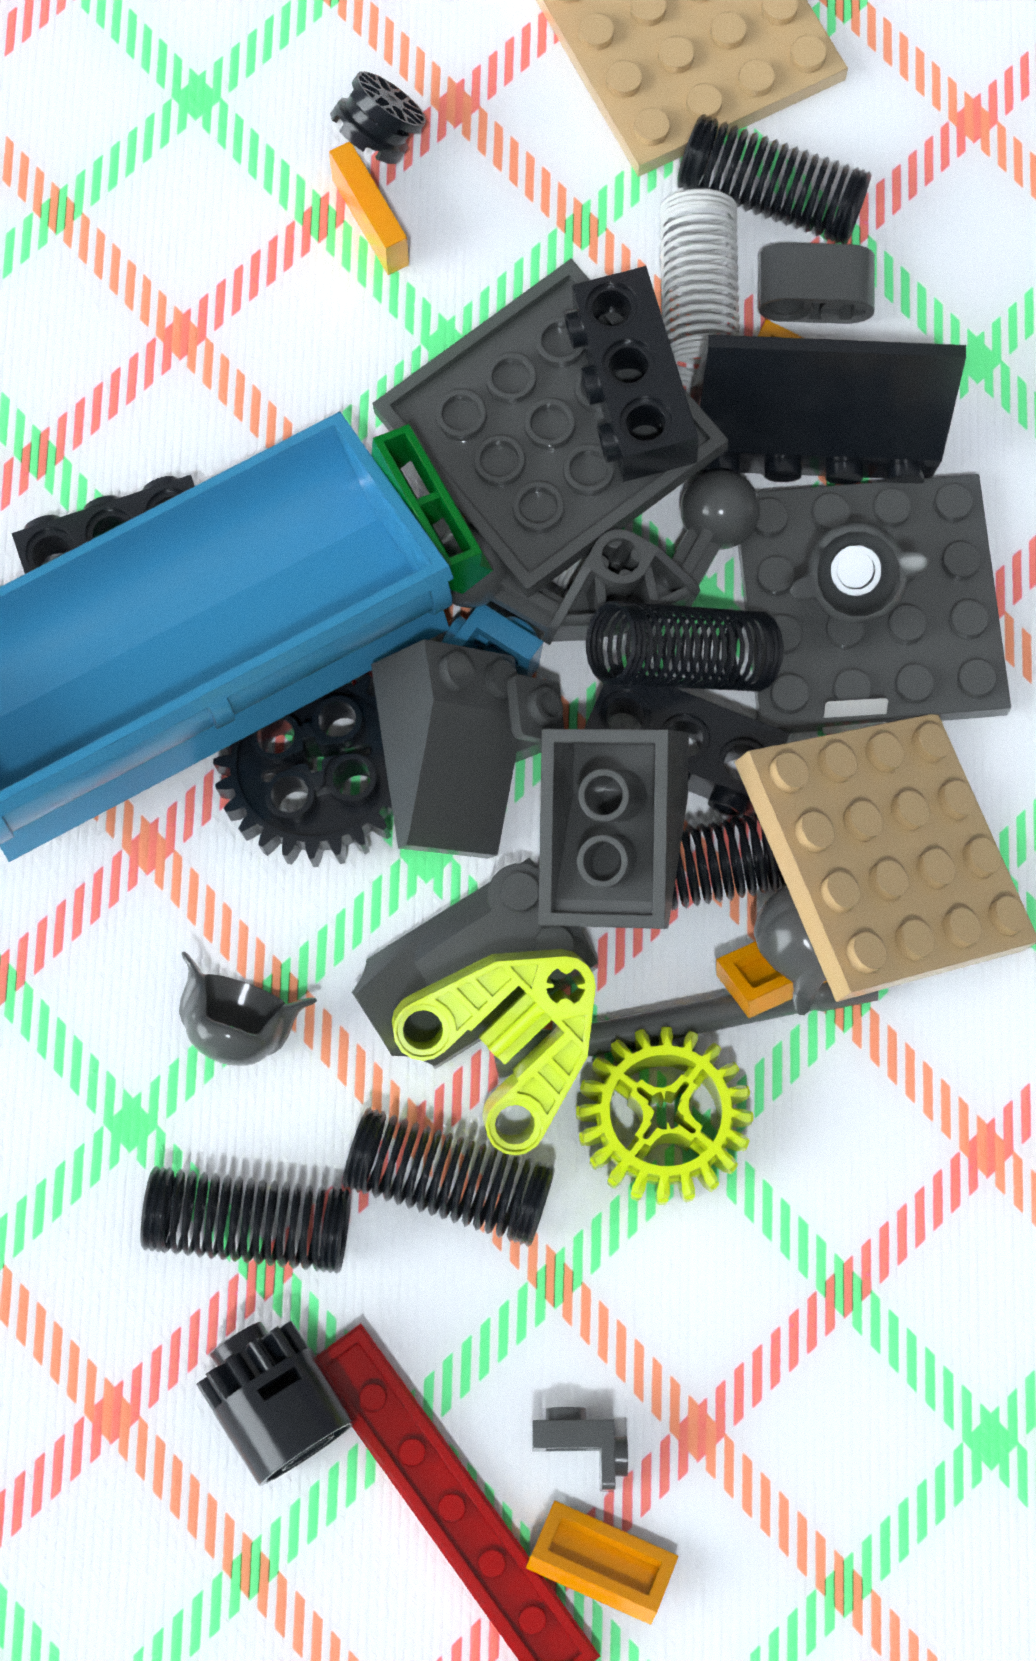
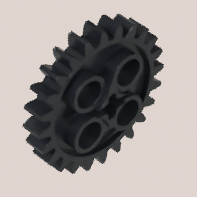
[213,674,393,867]

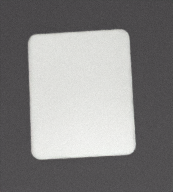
[822,698,888,734]

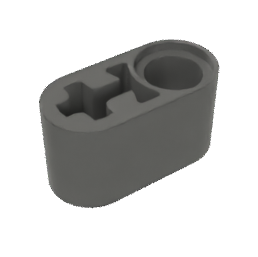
[759,243,875,324]

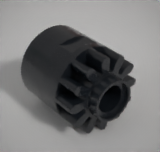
[196,1321,357,1486]

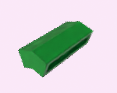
[371,424,493,594]

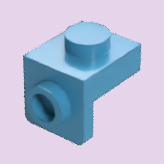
[442,605,544,677]

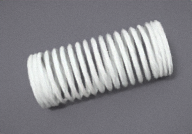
[660,188,740,387]

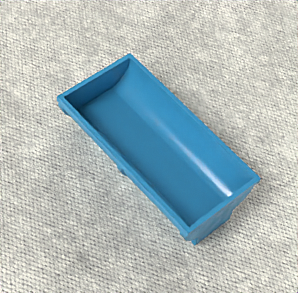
[0,412,454,862]

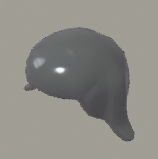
[790,522,930,623]
[754,886,827,1015]
[179,951,317,1066]

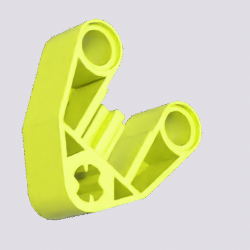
[392,949,596,1156]

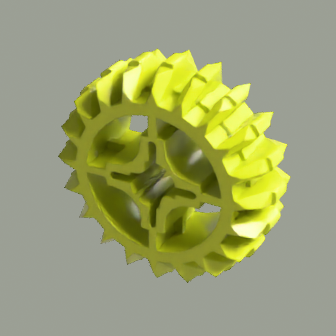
[576,1027,754,1205]

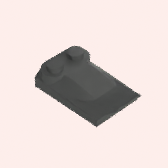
[352,858,598,1069]

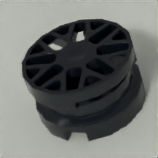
[330,71,426,164]

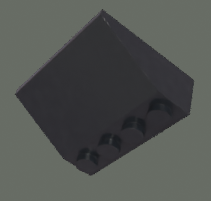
[690,334,966,485]

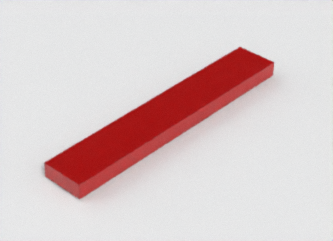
[317,1323,601,1661]

